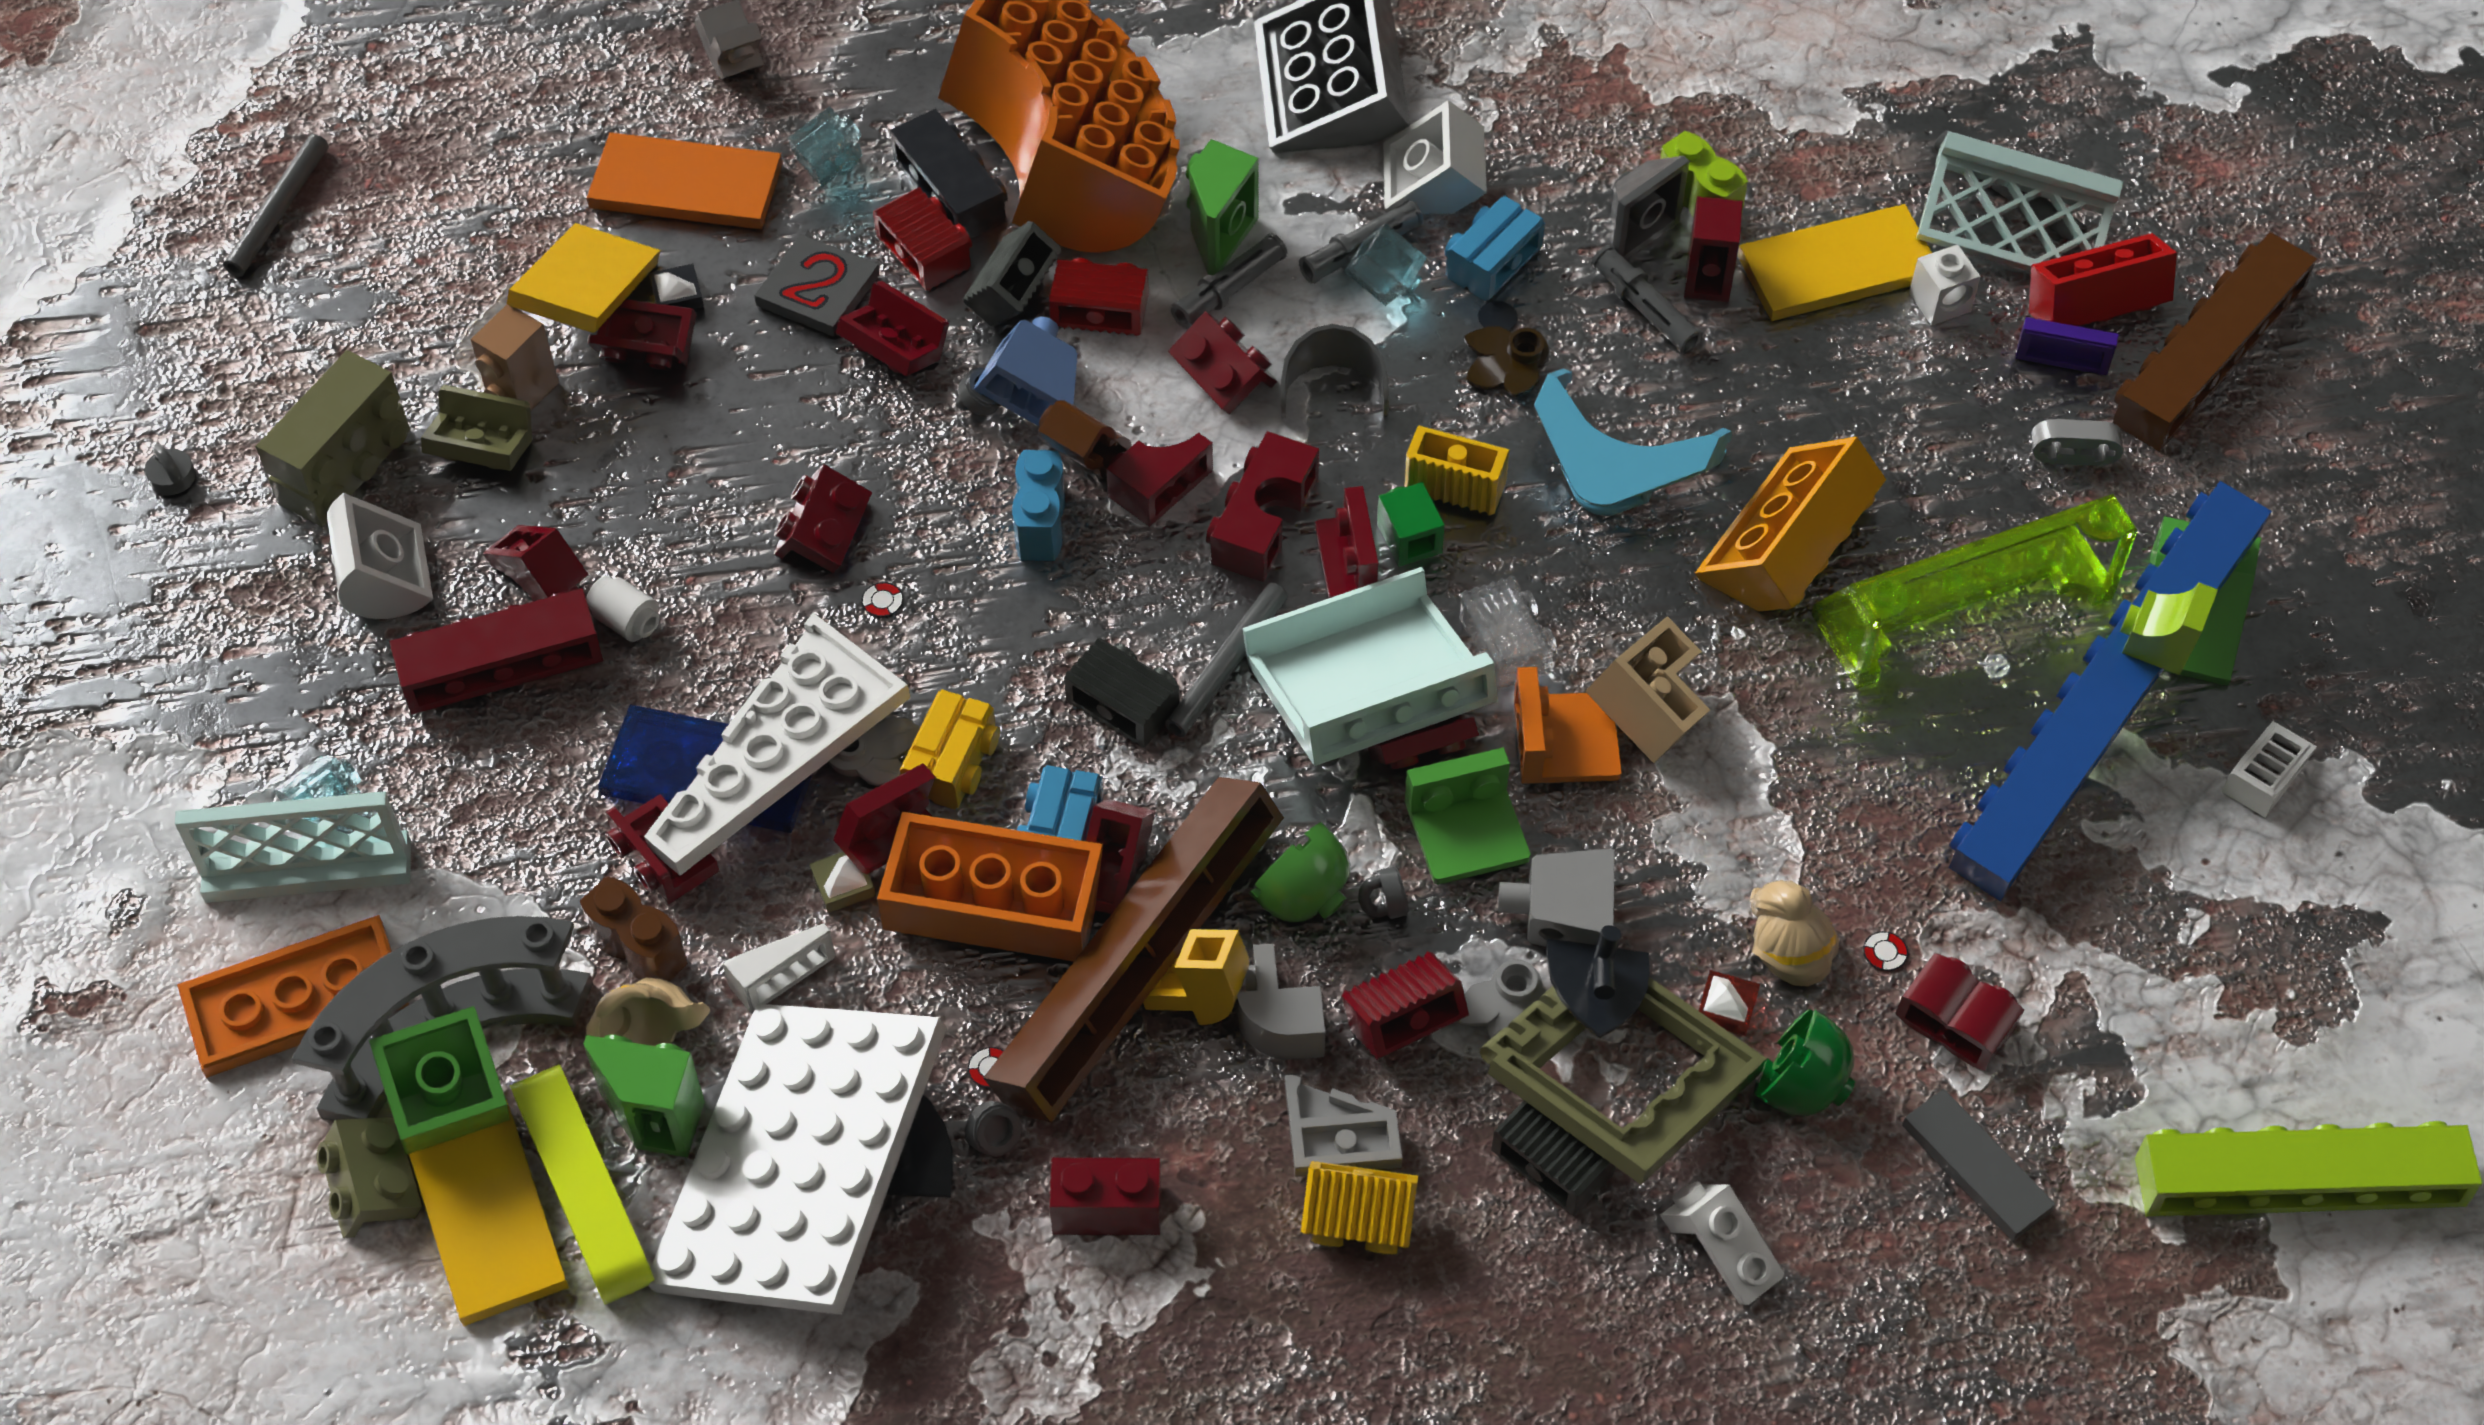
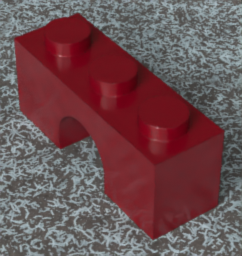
[1206,431,1319,583]

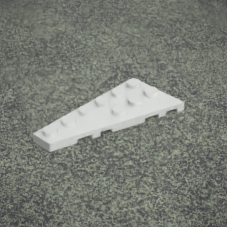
[644,613,911,875]

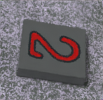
[754,234,880,337]

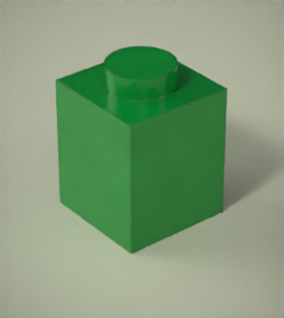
[1377,482,1445,567]

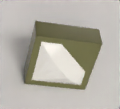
[809,852,876,913]

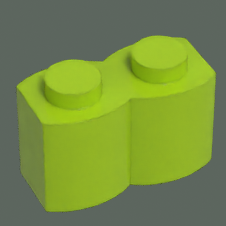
[1660,131,1748,218]

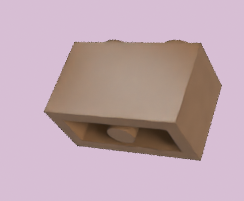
[470,304,559,411]

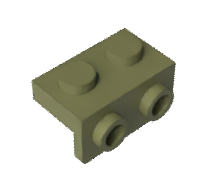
[421,385,532,471]
[317,1117,422,1238]

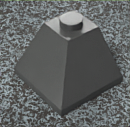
[1611,156,1690,260]

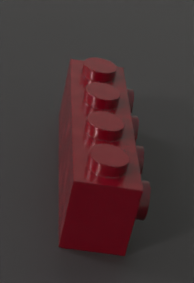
[389,588,604,715]

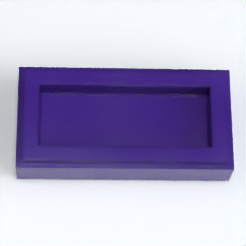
[2015,317,2118,375]

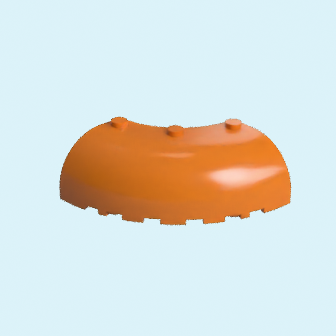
[938,0,1179,252]

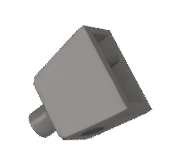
[1498,849,1615,947]

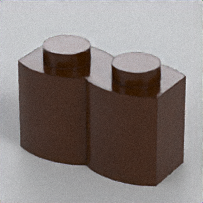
[1038,400,1132,480]
[580,876,688,982]

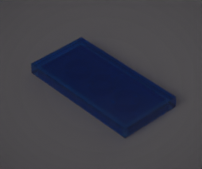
[598,704,813,833]

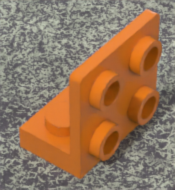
[1513,667,1621,784]

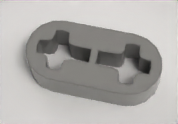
[2032,419,2123,466]

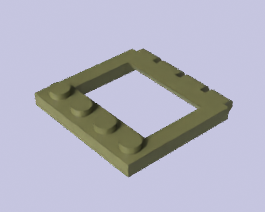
[1479,977,1767,1185]

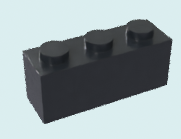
[890,108,1008,239]

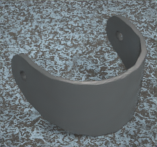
[1280,324,1389,419]

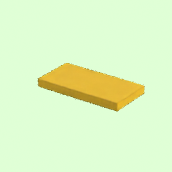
[1737,204,1932,321]
[507,223,660,333]
[409,1099,569,1327]

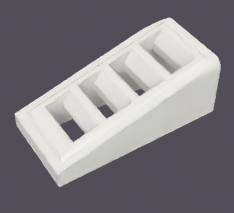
[2221,721,2317,818]
[722,923,835,1013]

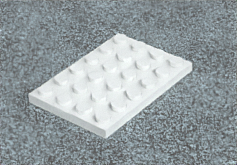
[649,1004,947,1315]

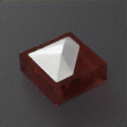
[1698,970,1760,1036]

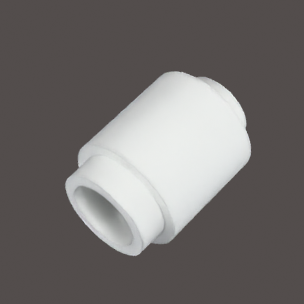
[586,576,660,642]

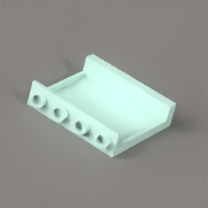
[1242,567,1498,766]

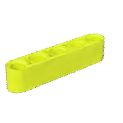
[509,1064,655,1305]

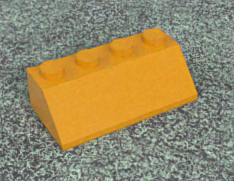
[1695,437,1887,612]

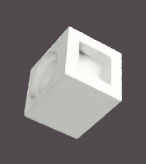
[1909,244,1981,326]

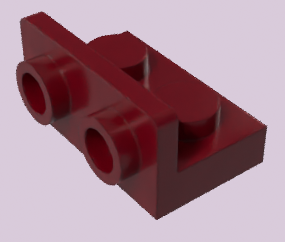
[1315,486,1379,599]
[833,763,936,874]

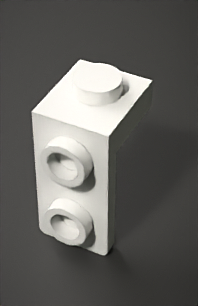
[1660,1181,1784,1305]

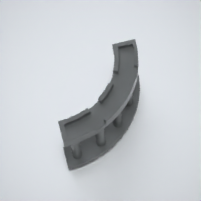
[292,916,593,1121]

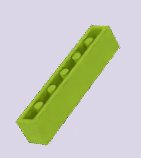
[2135,1121,2482,1217]

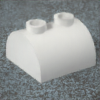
[327,493,433,619]

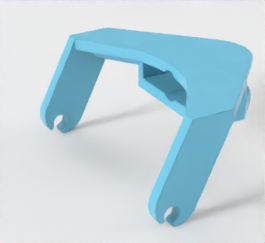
[1534,369,1732,516]

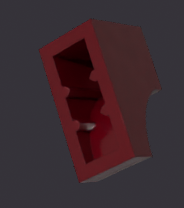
[1106,432,1213,527]
[482,525,589,601]
[1086,799,1156,914]

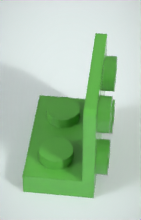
[1405,747,1531,885]

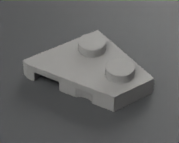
[1285,1075,1402,1177]

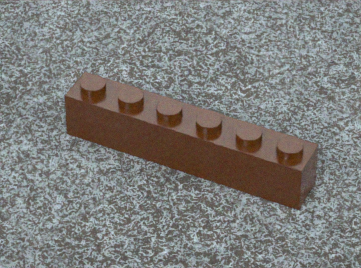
[2112,232,2317,452]

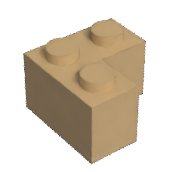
[1585,616,1710,763]

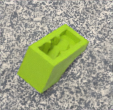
[2120,582,2218,675]

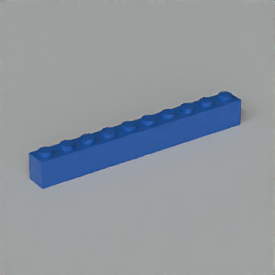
[1948,481,2272,901]

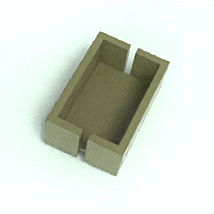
[255,350,411,527]

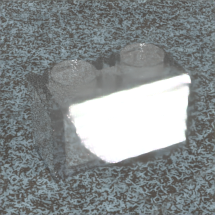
[1459,576,1557,691]

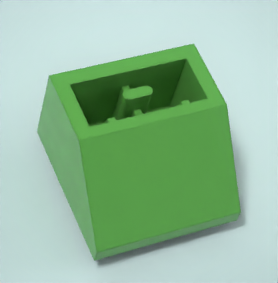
[583,1034,705,1158]

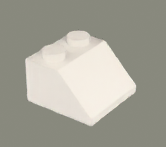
[1383,100,1487,214]

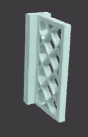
[1916,131,2124,272]
[175,791,411,903]

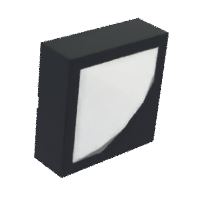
[649,263,704,309]

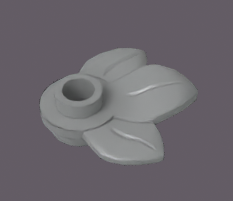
[828,713,920,786]
[1459,960,1546,1040]

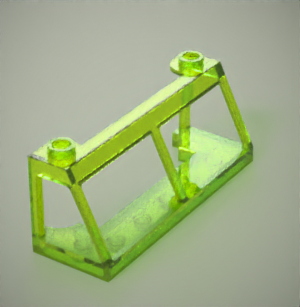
[1812,494,2138,689]

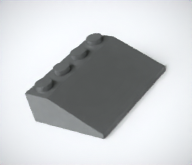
[1254,0,1410,153]

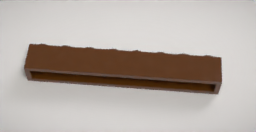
[983,777,1284,1122]

